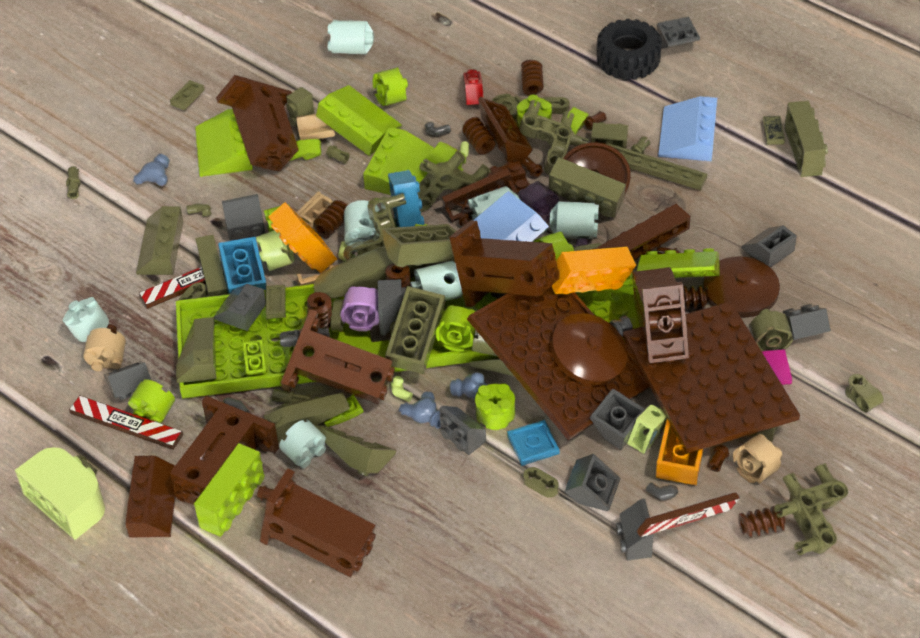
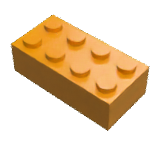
[268,202,337,273]
[552,247,636,294]
[656,419,704,485]

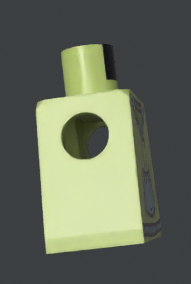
[627,405,667,454]

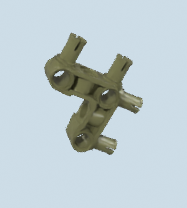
[519,100,589,175]
[417,151,491,212]
[343,193,406,260]
[774,463,848,556]

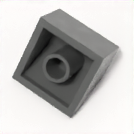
[222,194,265,241]
[378,279,406,335]
[214,284,266,331]
[104,361,151,400]
[590,389,646,450]
[564,454,621,511]
[616,498,654,561]

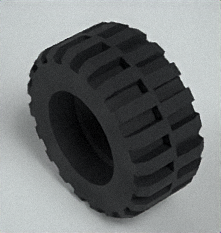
[596,19,662,80]

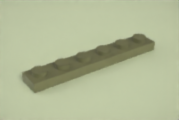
[607,143,708,190]

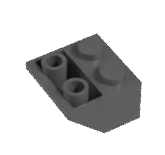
[657,17,700,49]
[742,225,797,267]
[783,304,831,340]
[439,406,486,455]

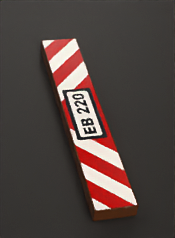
[139,261,224,309]
[69,395,183,450]
[636,492,740,537]

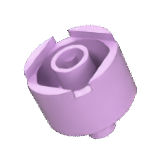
[341,287,379,331]

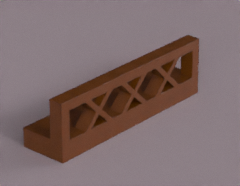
[442,168,518,222]

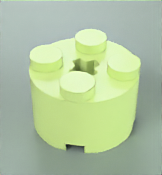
[256,230,295,271]

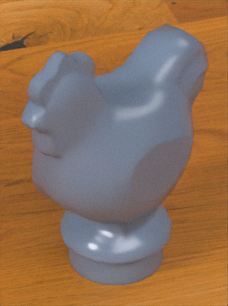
[133,154,170,186]
[450,372,487,399]
[399,392,441,429]

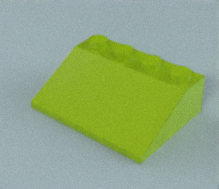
[316,85,402,157]
[195,109,253,177]
[363,127,435,195]
[637,248,720,278]

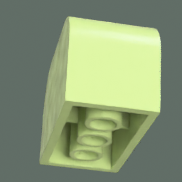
[15,447,105,540]

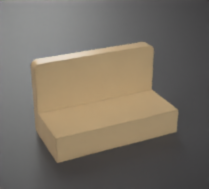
[296,114,335,140]

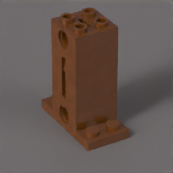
[216,75,299,172]
[449,220,560,307]
[632,267,689,363]
[281,309,395,405]
[170,396,279,505]
[260,468,376,578]

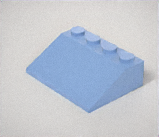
[658,96,717,161]
[474,191,549,242]

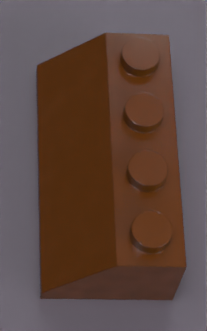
[478,97,533,164]
[125,455,176,538]

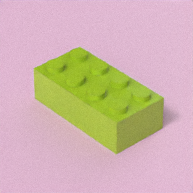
[194,443,265,537]

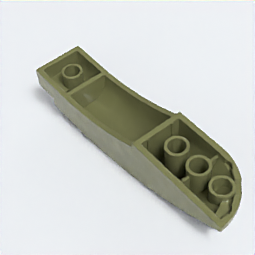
[314,246,433,298]

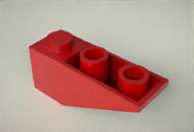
[463,69,483,105]

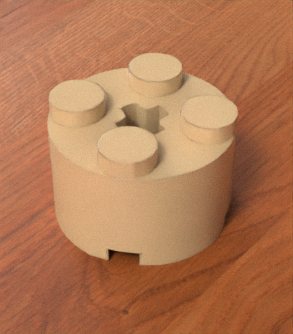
[83,328,126,371]
[733,434,782,483]

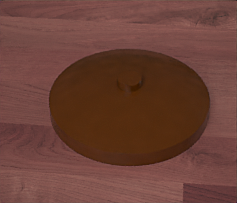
[563,142,631,196]
[703,256,780,318]
[550,313,627,385]

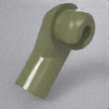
[186,203,212,217]

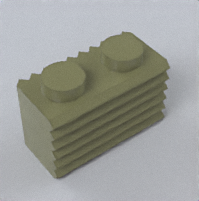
[286,87,315,128]
[591,122,628,148]

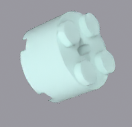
[63,297,109,342]
[279,420,326,469]

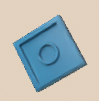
[507,420,560,466]

